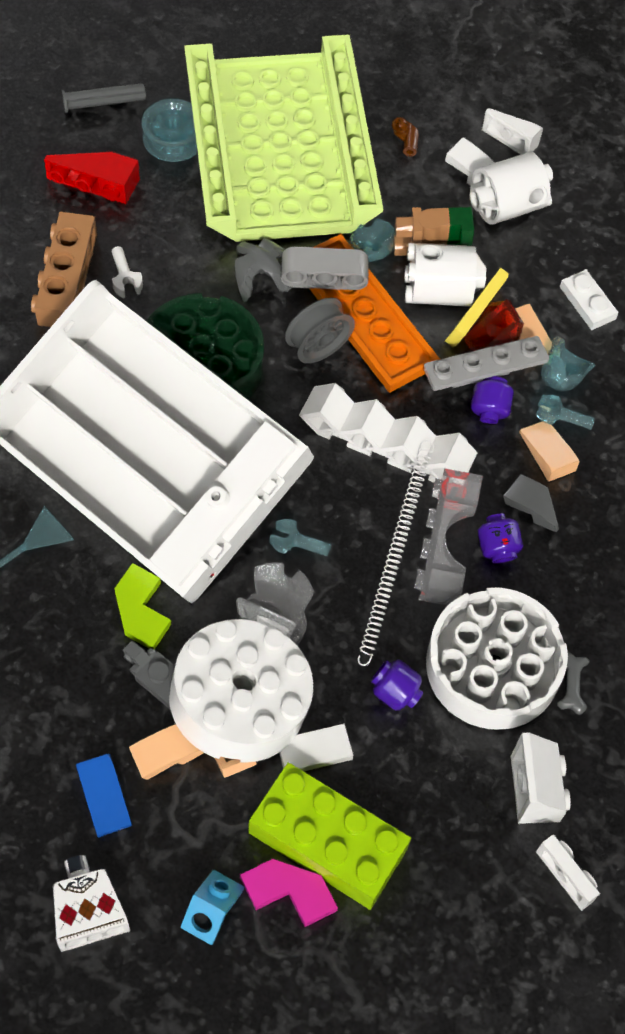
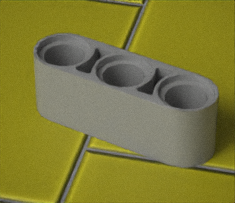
[281,247,369,290]

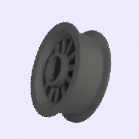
[285,298,355,363]

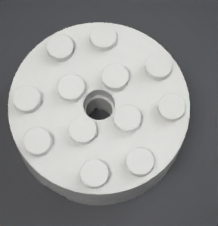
[426,588,568,730]
[169,619,313,763]

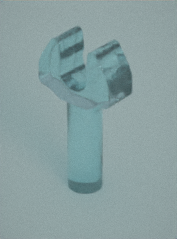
[536,395,595,430]
[270,519,331,556]

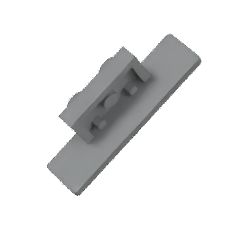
[424,336,549,391]

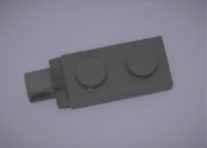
[122,641,175,710]

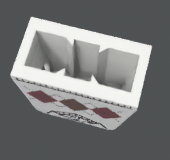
[53,855,130,952]

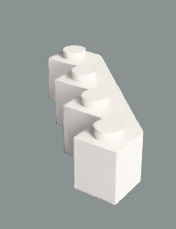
[299,383,477,485]

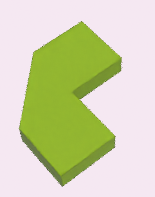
[114,563,171,650]

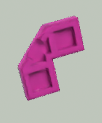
[240,859,338,927]

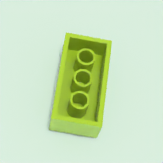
[249,762,411,910]

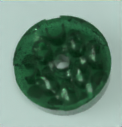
[146,293,264,400]

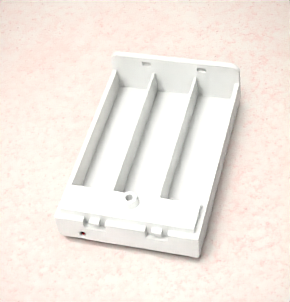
[0,280,314,604]

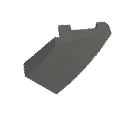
[503,475,559,532]

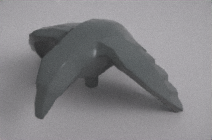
[235,238,292,302]

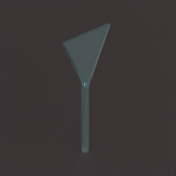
[0,506,74,568]

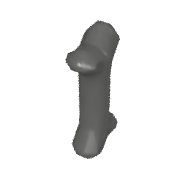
[557,652,590,715]

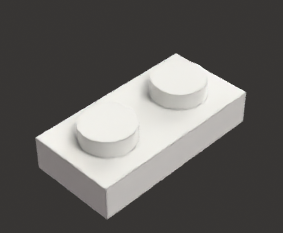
[560,270,619,330]
[536,834,600,911]

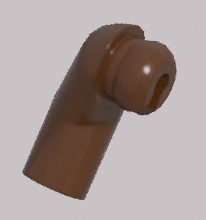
[392,117,419,157]

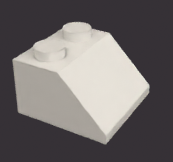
[511,733,571,824]

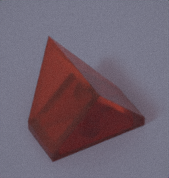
[463,299,524,352]

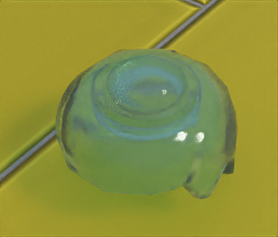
[350,219,395,262]

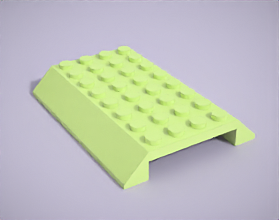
[184,35,383,242]

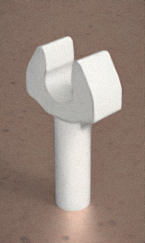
[111,246,143,298]

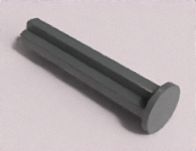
[61,83,146,113]

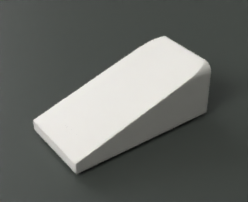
[482,108,543,154]

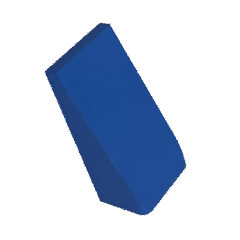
[76,754,132,837]

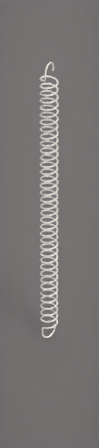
[358,441,434,666]

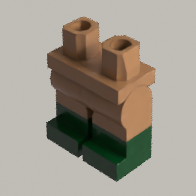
[393,207,474,263]

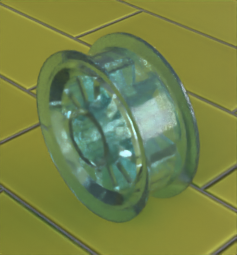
[142,99,198,162]

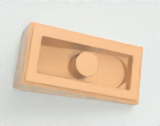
[519,420,580,482]

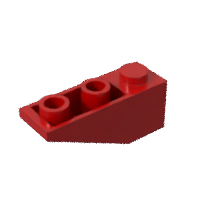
[44,152,140,204]

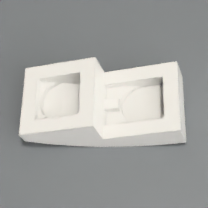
[445,137,494,186]

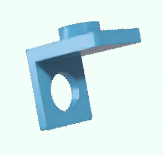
[181,870,244,945]

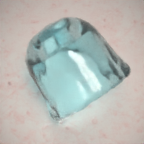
[541,336,595,392]

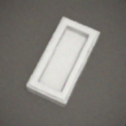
[279,724,353,772]

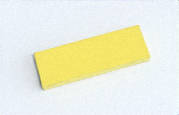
[445,268,509,347]

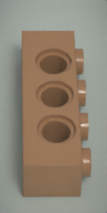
[31,212,97,327]

